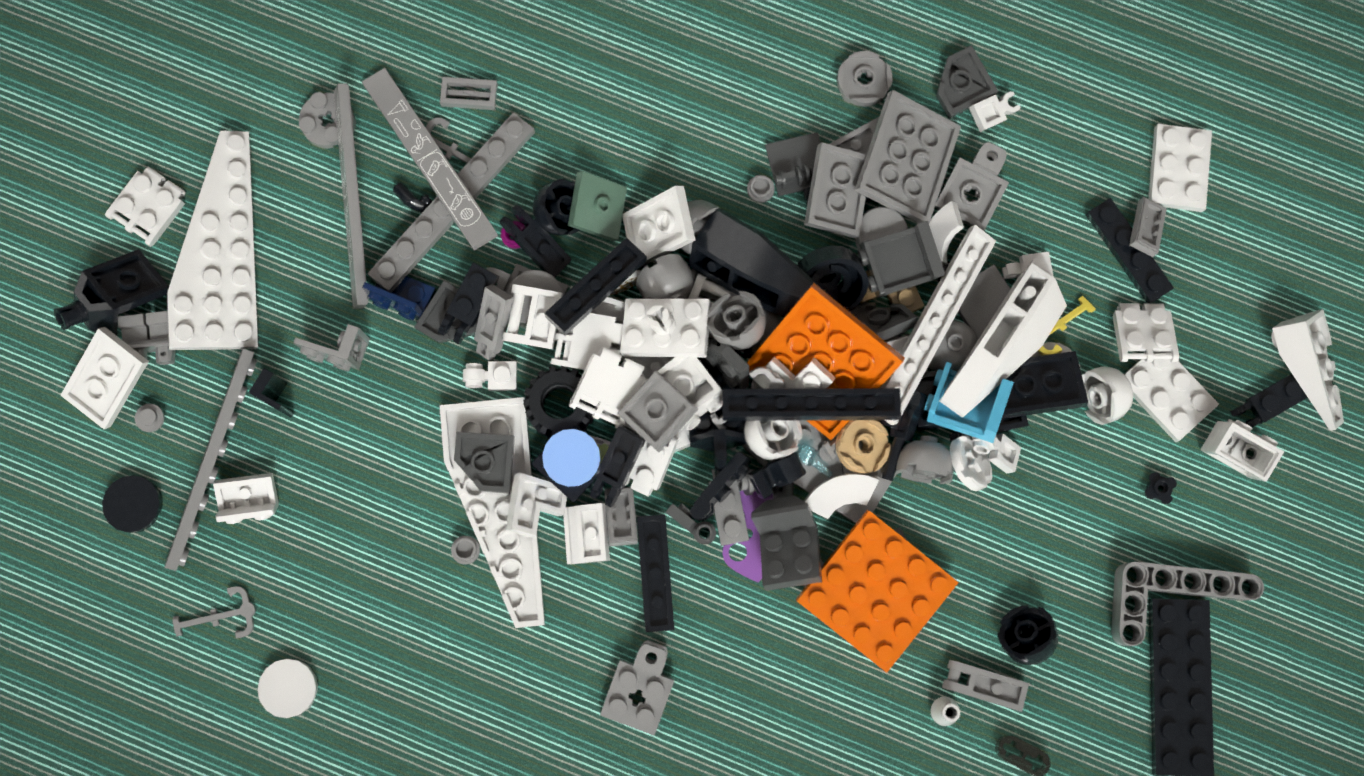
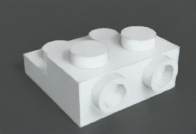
[643,357,723,431]

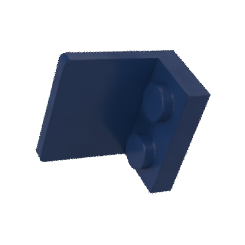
[362,276,436,321]

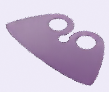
[722,491,773,583]

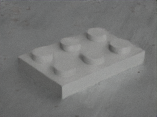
[804,142,866,238]

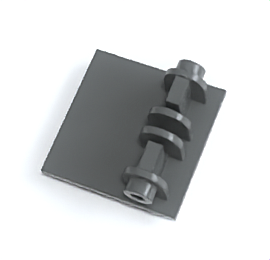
[765,132,821,197]

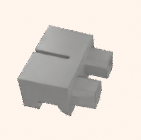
[118,311,176,366]

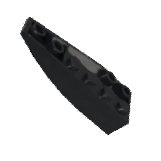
[689,208,830,318]

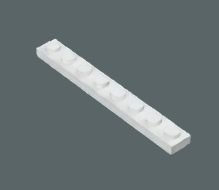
[881,225,996,425]

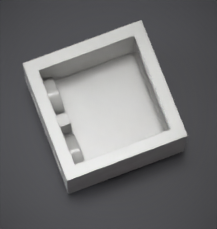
[1200,419,1284,482]

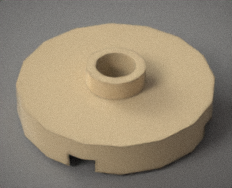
[836,420,890,473]

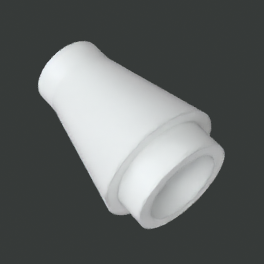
[931,697,960,726]

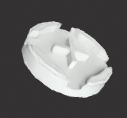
[950,435,992,491]
[257,659,318,718]

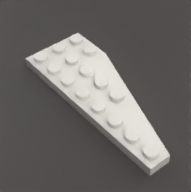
[167,131,258,350]
[440,397,545,628]

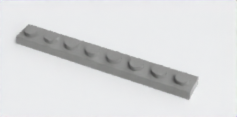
[367,112,535,293]
[164,349,257,571]

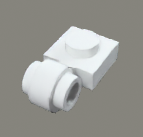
[463,361,517,391]
[971,434,1021,474]

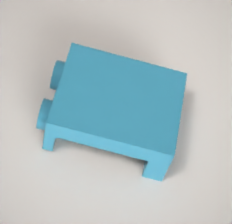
[924,362,1014,443]

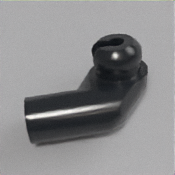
[393,183,432,213]

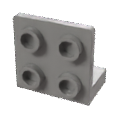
[293,324,370,372]

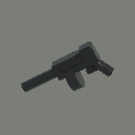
[878,391,928,481]

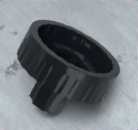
[797,246,868,312]

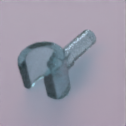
[798,444,833,478]

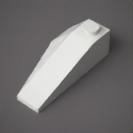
[1271,309,1344,431]

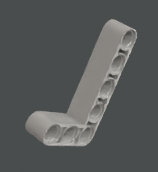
[1111,562,1264,646]

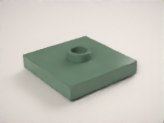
[568,171,627,241]

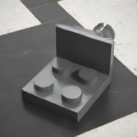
[751,483,822,591]

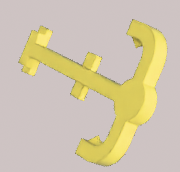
[1038,296,1096,356]

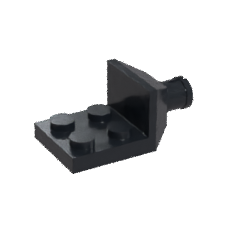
[54,249,169,336]

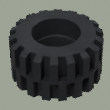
[523,366,596,439]

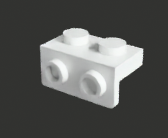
[213,473,279,524]

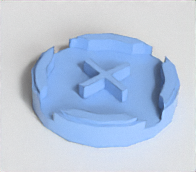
[542,429,600,487]

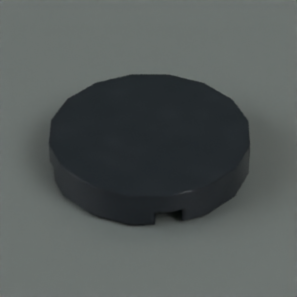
[102,475,163,533]

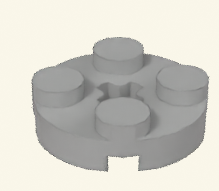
[837,51,892,107]
[299,92,356,149]

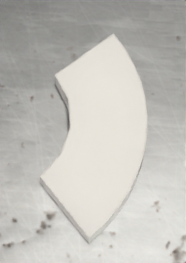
[929,201,964,266]
[804,473,879,519]

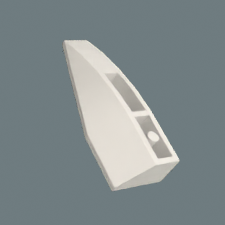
[939,263,1067,418]

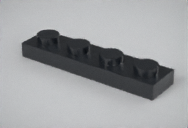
[1085,198,1174,303]
[544,238,647,336]
[637,514,674,632]

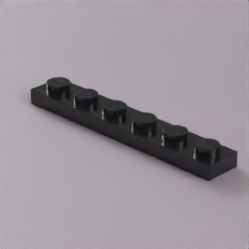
[722,388,901,421]

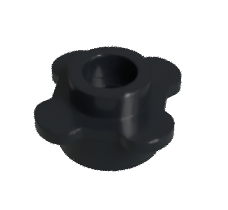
[1145,472,1177,504]

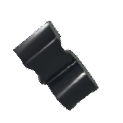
[747,452,806,499]

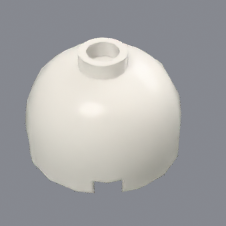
[1082,366,1133,425]
[744,420,803,460]

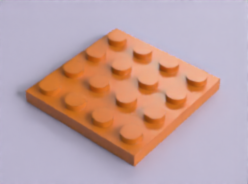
[746,283,905,440]
[796,509,959,673]

